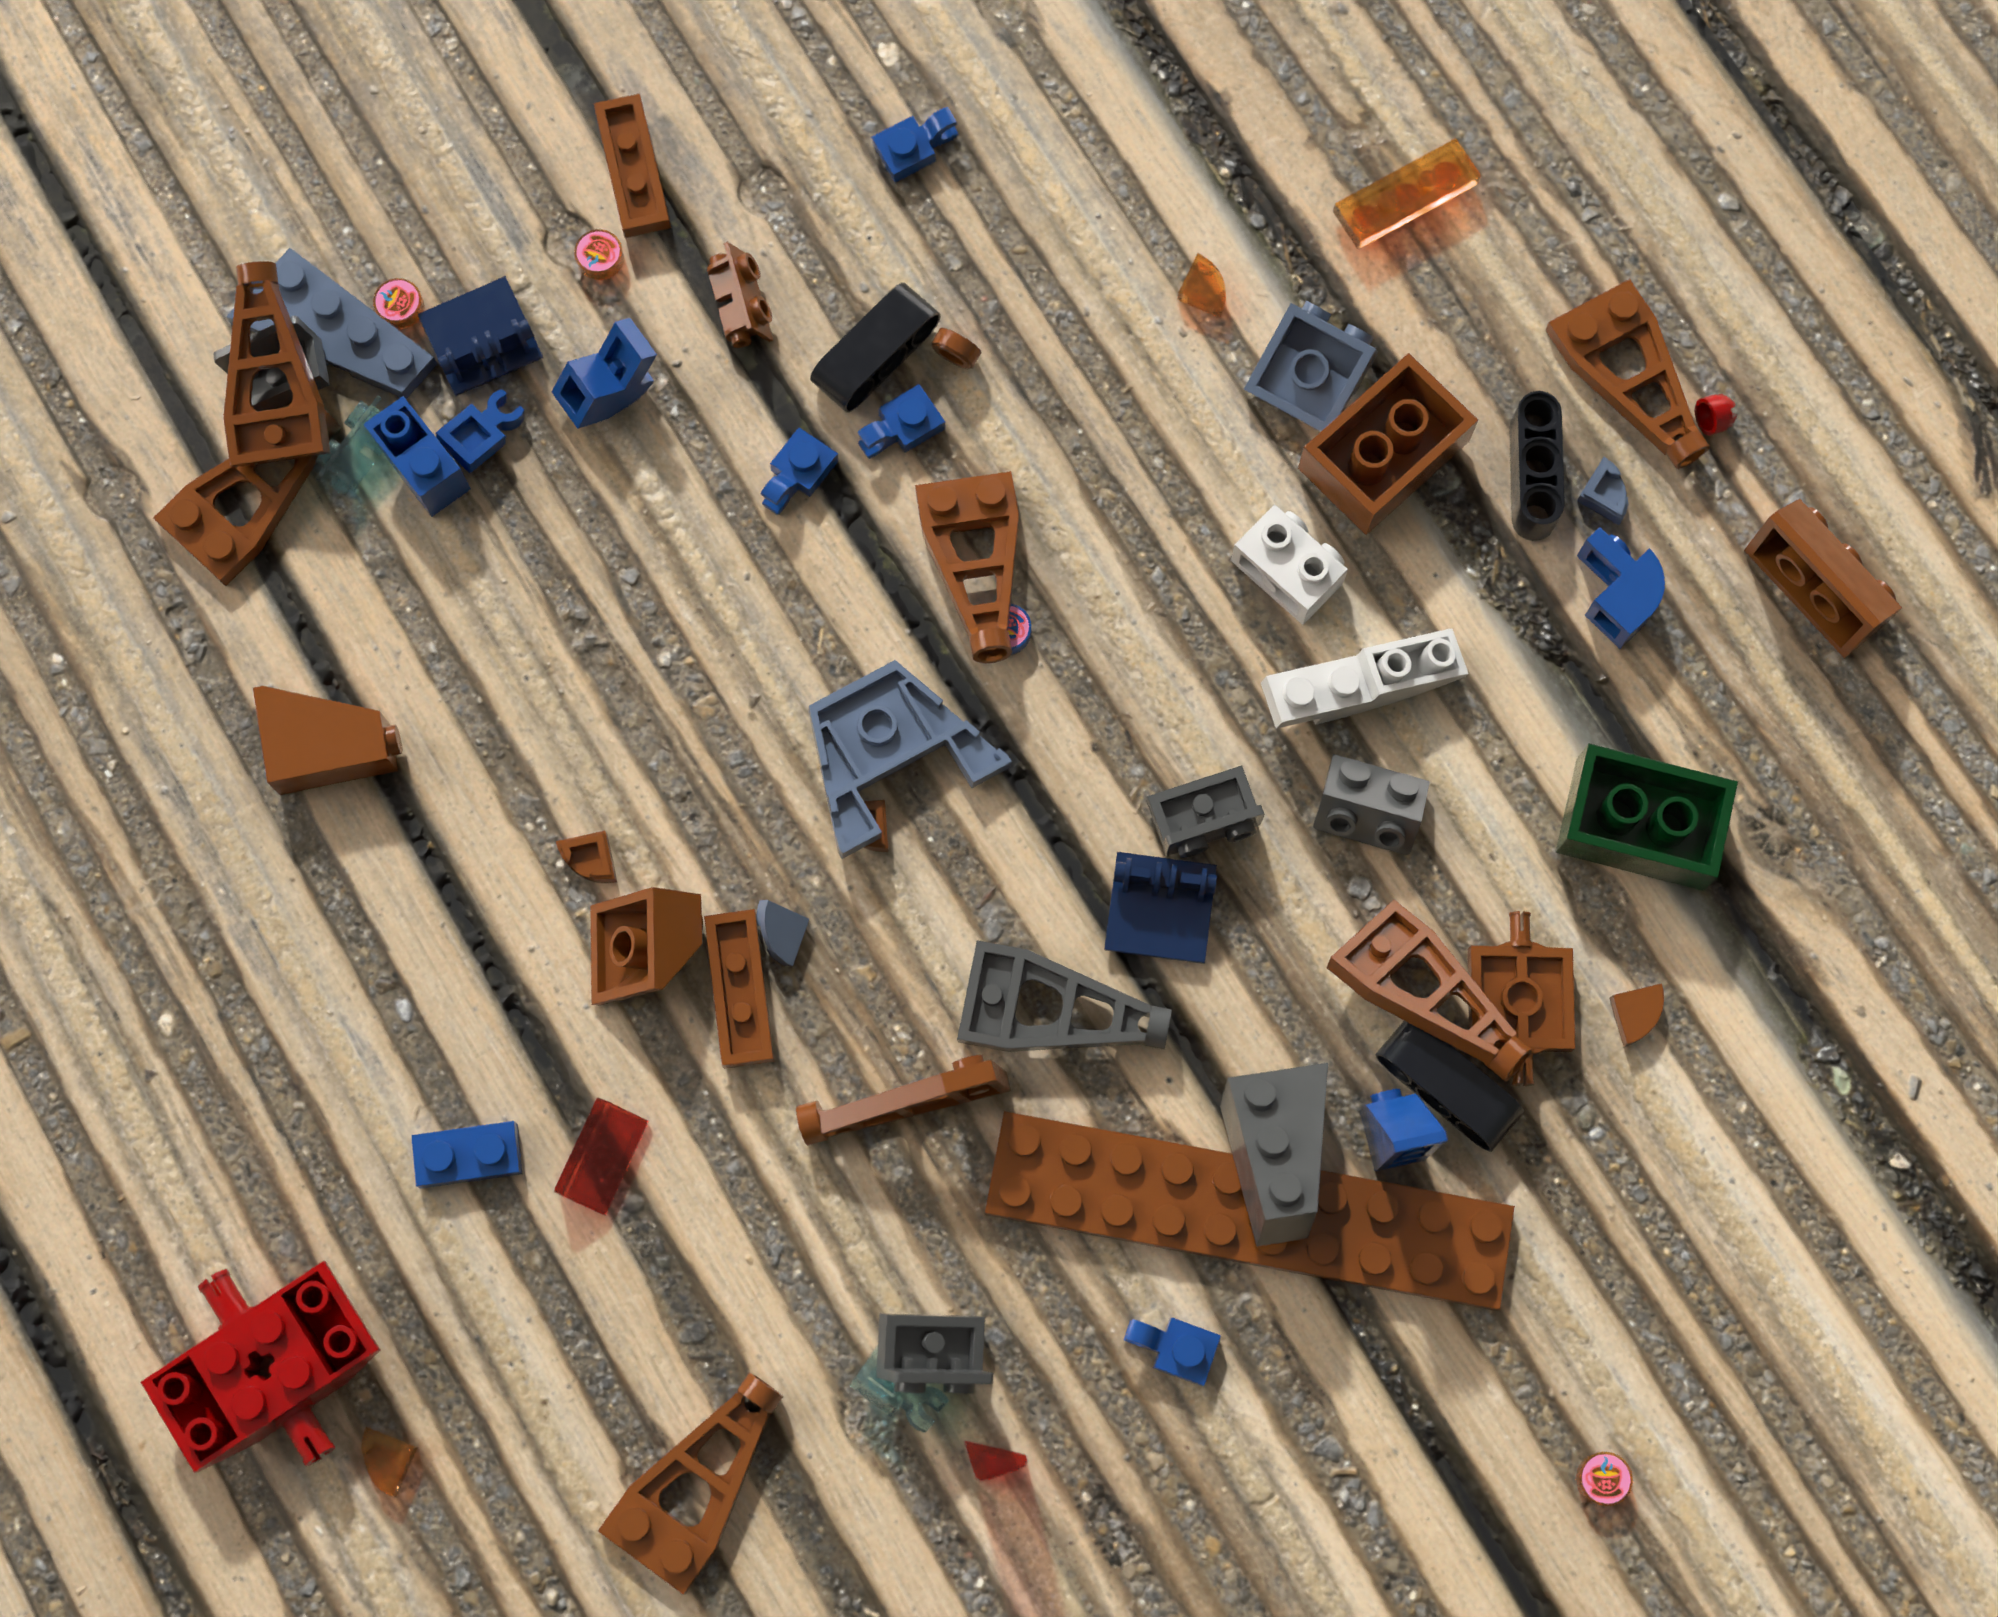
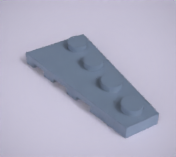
[226,248,437,399]

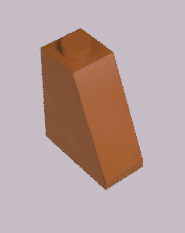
[253,686,403,795]

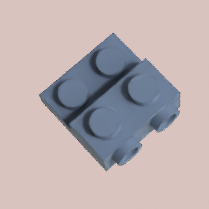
[1244,301,1379,431]

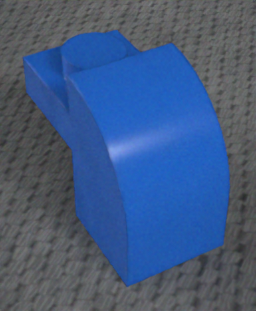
[551,318,657,429]
[1577,527,1665,649]

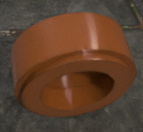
[931,328,981,369]

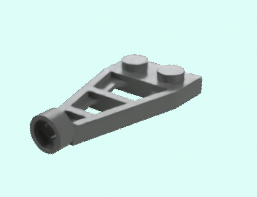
[957,940,1172,1052]

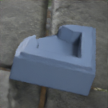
[1577,457,1628,525]
[756,900,809,966]

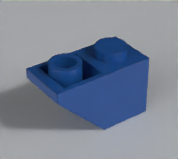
[363,396,471,517]

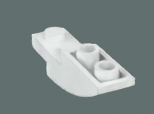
[1261,628,1468,729]

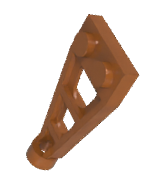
[223,261,330,468]
[1545,279,1710,469]
[153,410,341,586]
[915,471,1019,663]
[1327,899,1532,1082]
[796,1055,1011,1146]
[598,1372,784,1595]

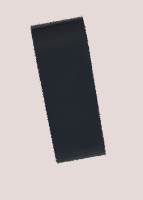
[810,283,941,413]
[1509,391,1565,541]
[1375,1021,1524,1152]

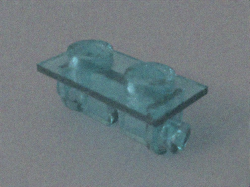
[315,395,383,496]

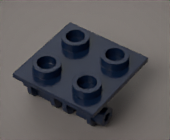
[417,276,544,396]
[1104,852,1217,964]

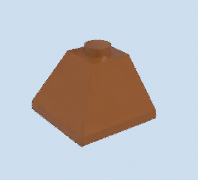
[590,887,703,1006]

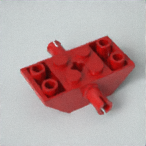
[140,1261,381,1473]

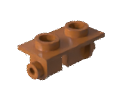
[707,241,774,348]

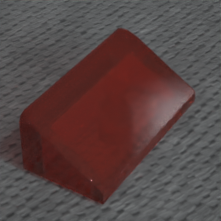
[554,1097,649,1216]
[964,1441,1028,1483]

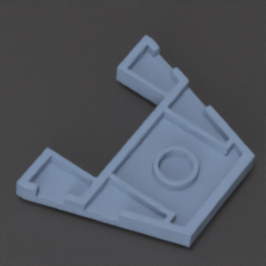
[808,660,1012,859]

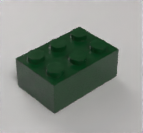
[1555,743,1738,891]

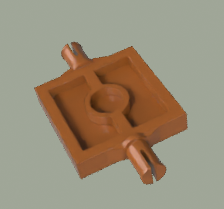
[1468,911,1575,1086]

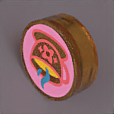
[574,229,624,280]
[373,278,424,329]
[1576,1452,1633,1506]

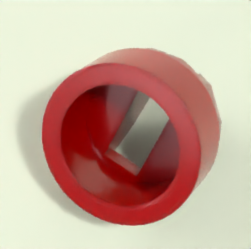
[1695,394,1737,436]

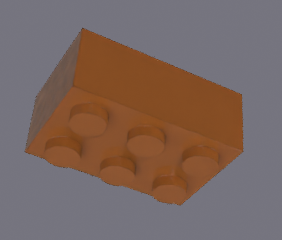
[1298,353,1478,535]

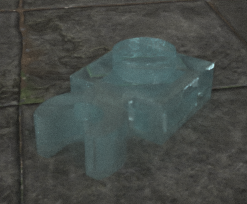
[849,1344,949,1432]

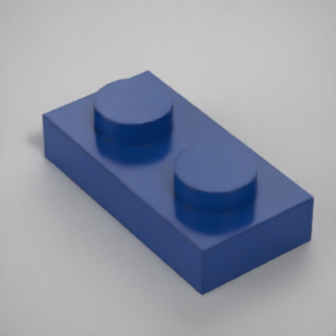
[411,1121,522,1189]

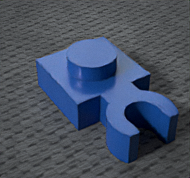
[436,389,524,474]

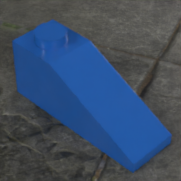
[1360,1089,1448,1172]

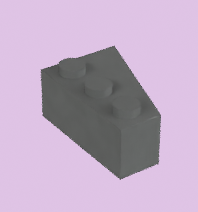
[1220,1063,1328,1246]

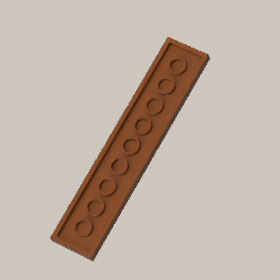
[985,1111,1515,1311]

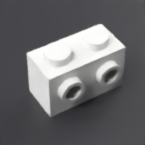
[1231,504,1348,625]

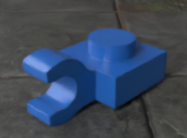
[871,107,959,183]
[858,384,946,459]
[761,427,839,515]
[1123,1317,1221,1386]

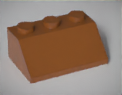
[1744,499,1902,659]

